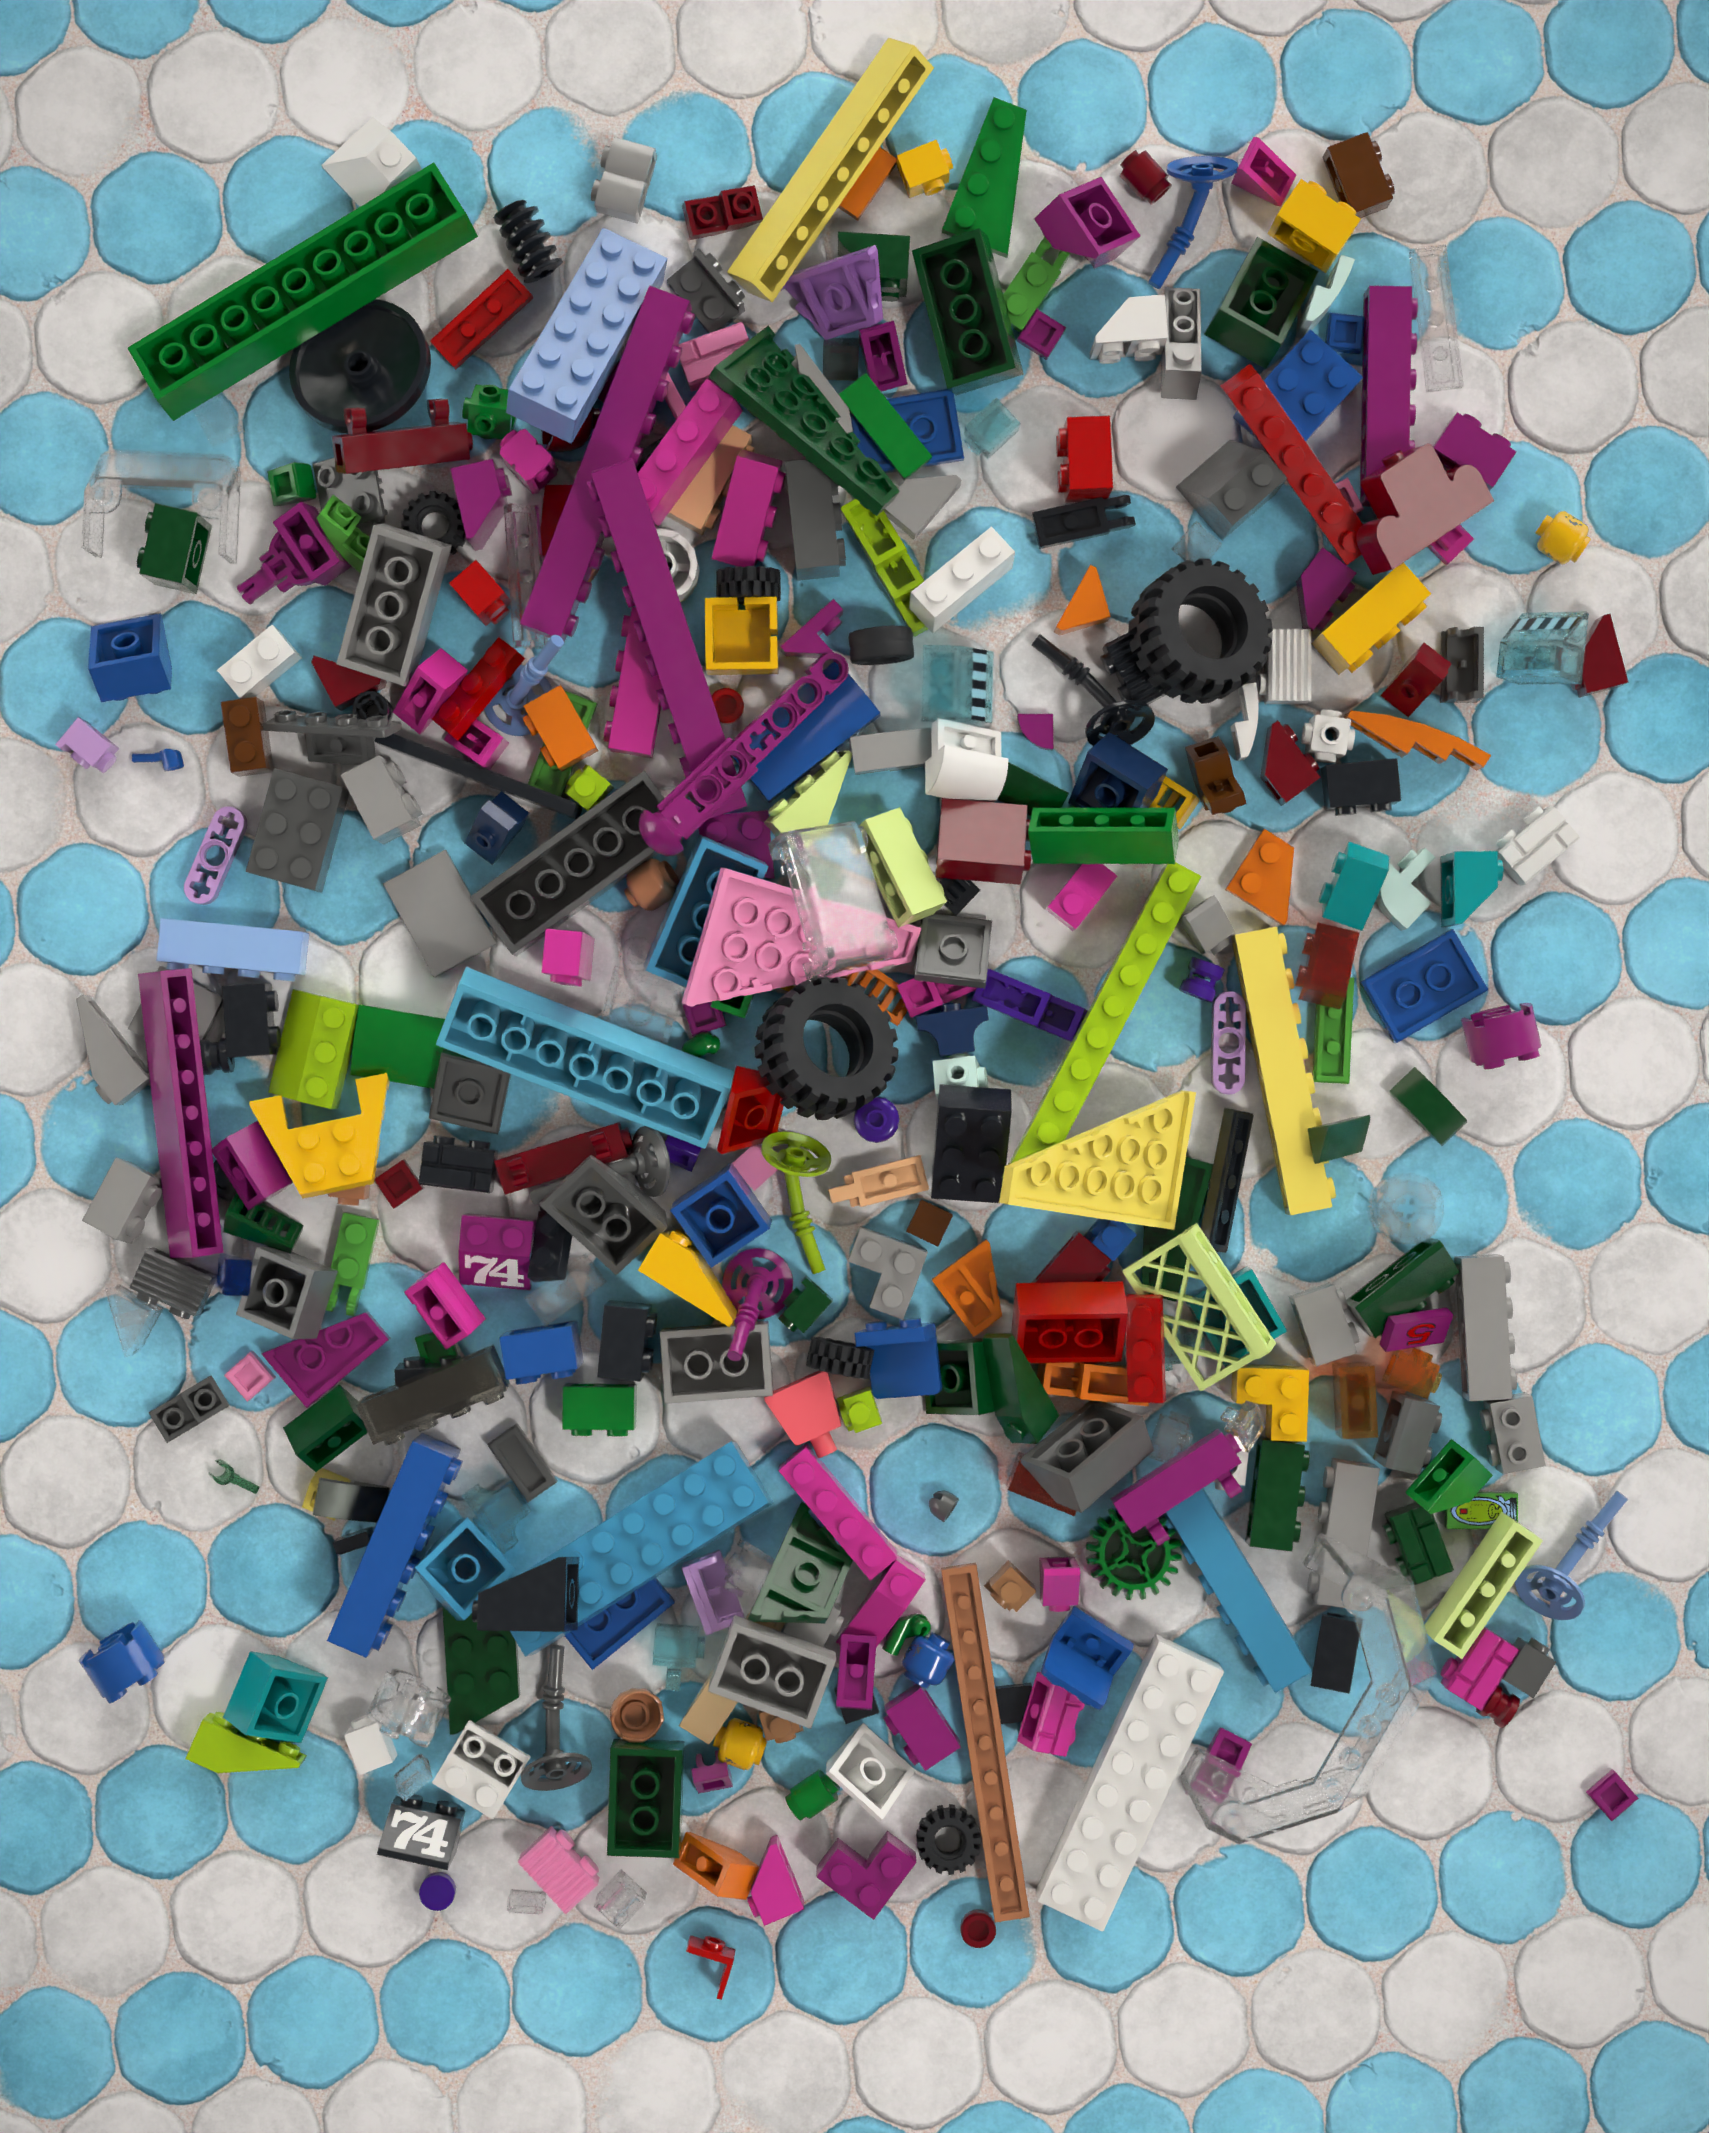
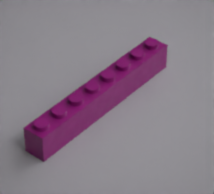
[138,968,224,1258]

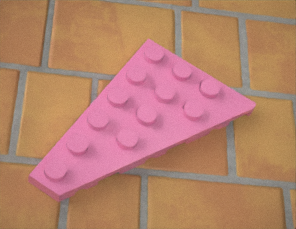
[682,867,921,1006]

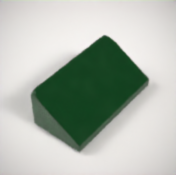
[997,762,1069,816]
[1308,1115,1371,1164]

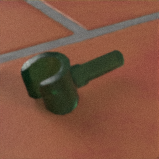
[208,1459,260,1494]

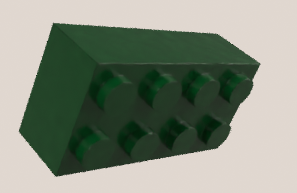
[912,228,1024,396]

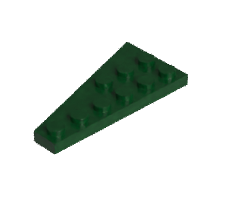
[709,325,900,516]

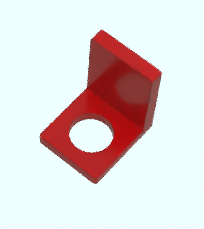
[686,1935,736,2000]

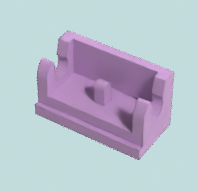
[682,1550,744,1636]

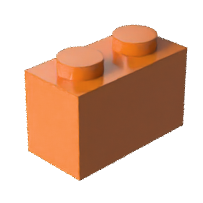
[522,685,599,772]

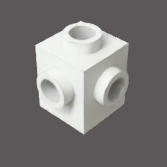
[1301,710,1355,763]

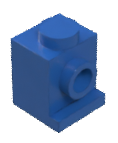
[1084,1219,1137,1262]

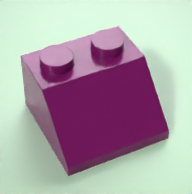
[450,459,512,551]

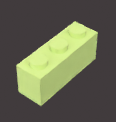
[852,807,947,928]

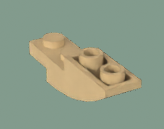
[678,1606,785,1745]

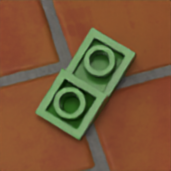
[317,495,370,573]

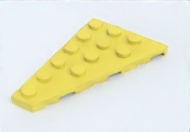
[999,1090,1196,1230]

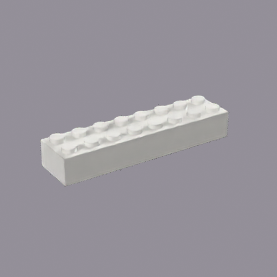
[1035,1634,1224,1932]

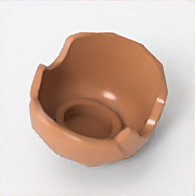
[610,1688,664,1743]

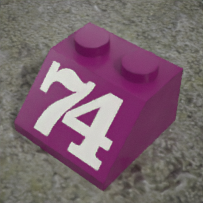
[458,1213,537,1291]

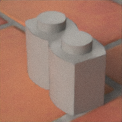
[591,137,657,224]

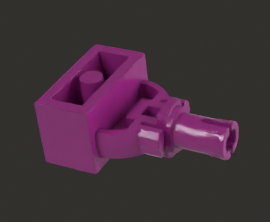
[237,502,352,605]

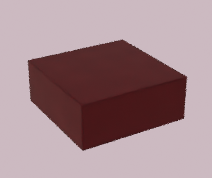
[374,1159,425,1209]

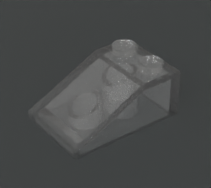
[600,966,686,1046]

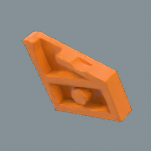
[1225,829,1294,926]
[931,1239,1002,1337]

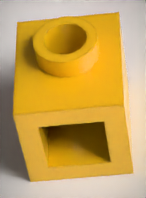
[896,139,953,198]

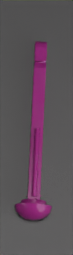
[639,653,849,856]

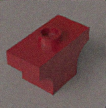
[1381,642,1452,717]

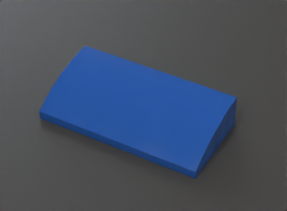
[732,661,881,803]

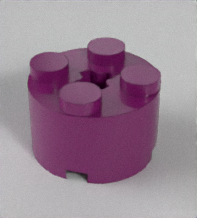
[1461,1003,1542,1070]

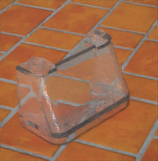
[768,821,898,981]

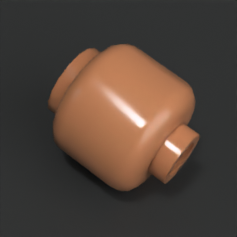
[624,858,679,911]

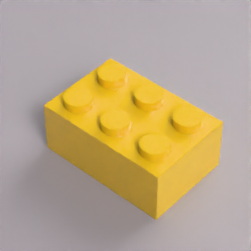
[1311,562,1431,675]

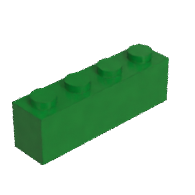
[1028,808,1179,865]

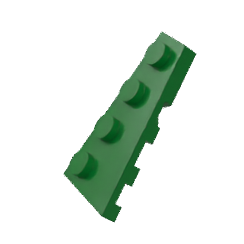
[942,97,1027,258]

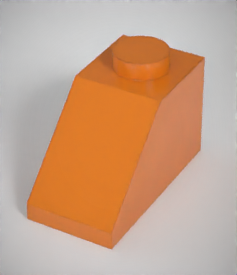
[673,1832,759,1900]

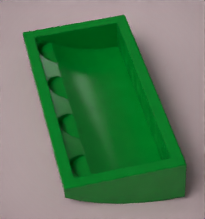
[350,1005,448,1089]

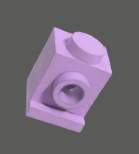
[55,717,119,773]

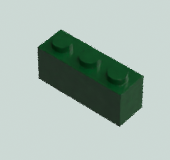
[1245,1436,1310,1552]

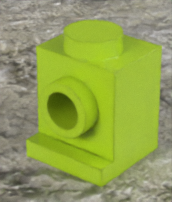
[564,765,614,811]
[837,1386,882,1433]

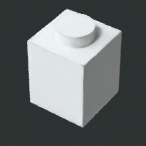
[344,1714,398,1775]

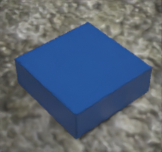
[1325,313,1365,354]

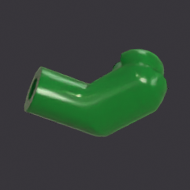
[882,1613,931,1656]

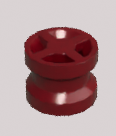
[1476,1685,1520,1728]

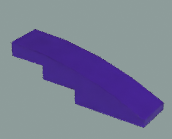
[972,969,1088,1043]

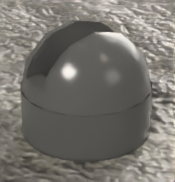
[929,1490,959,1522]

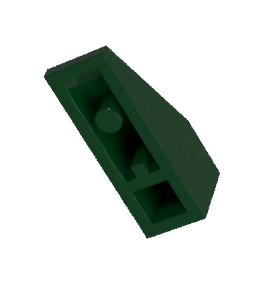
[982,1333,1060,1444]

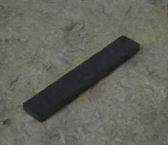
[374,734,582,820]

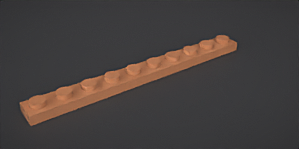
[941,1563,1030,1923]

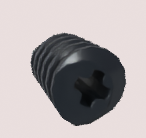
[493,200,563,283]

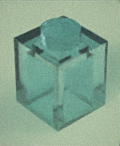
[964,398,1021,459]

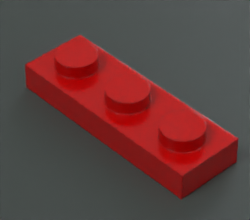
[430,269,533,370]
[432,637,526,741]
[1125,1294,1166,1403]

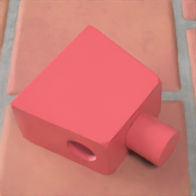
[764,1370,841,1458]

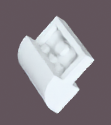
[925,718,1008,802]

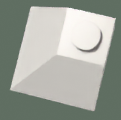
[321,117,422,207]

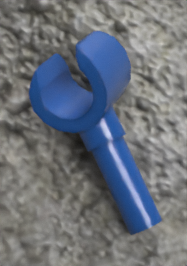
[132,749,184,771]

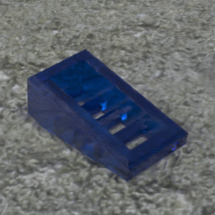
[216,1253,252,1296]

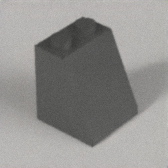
[1176,440,1287,541]

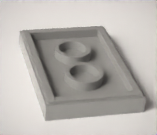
[383,850,498,978]

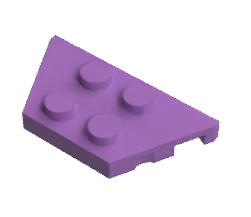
[780,245,883,340]

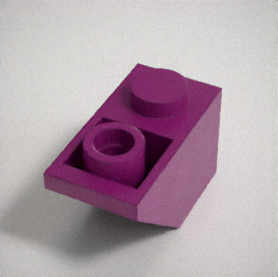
[1296,547,1357,632]

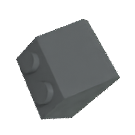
[1373,1391,1442,1475]

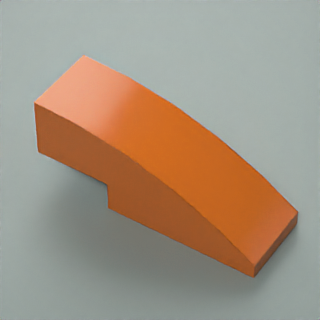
[1037,1362,1149,1406]

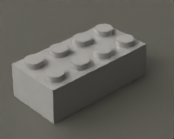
[336,523,452,686]

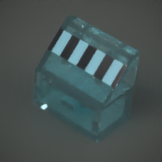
[1496,611,1589,685]
[921,645,994,723]

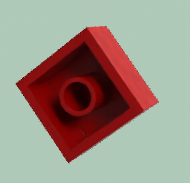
[1056,415,1113,503]

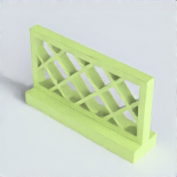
[1122,1223,1276,1391]

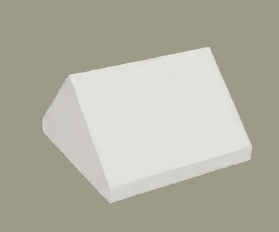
[826,1723,916,1822]

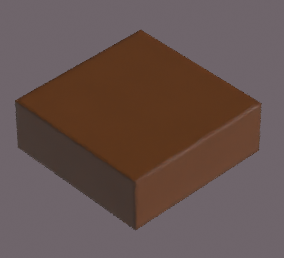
[906,1199,953,1247]

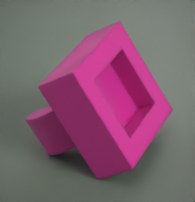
[1427,525,1474,565]

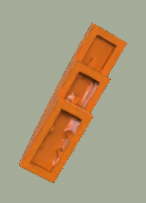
[1343,710,1491,771]

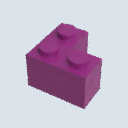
[816,1831,917,1920]

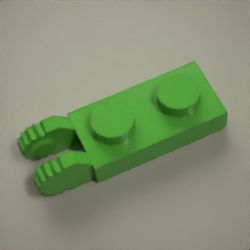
[1003,237,1071,333]
[326,1212,379,1316]

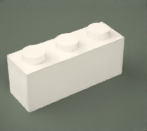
[909,526,1015,633]

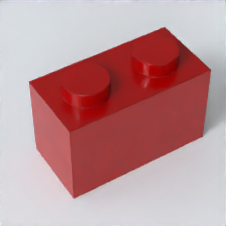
[449,560,512,626]

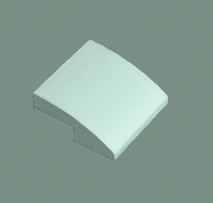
[1295,255,1355,338]

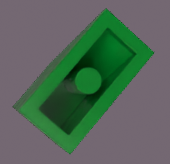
[1405,1439,1493,1514]

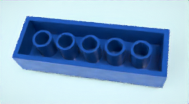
[327,1433,463,1658]

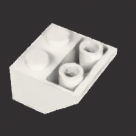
[1090,295,1168,364]
[432,1720,531,1819]

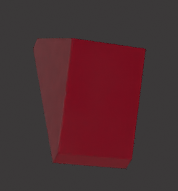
[311,655,387,711]

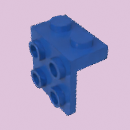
[855,1318,942,1399]
[1041,1606,1134,1710]

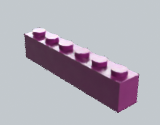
[1360,286,1418,507]

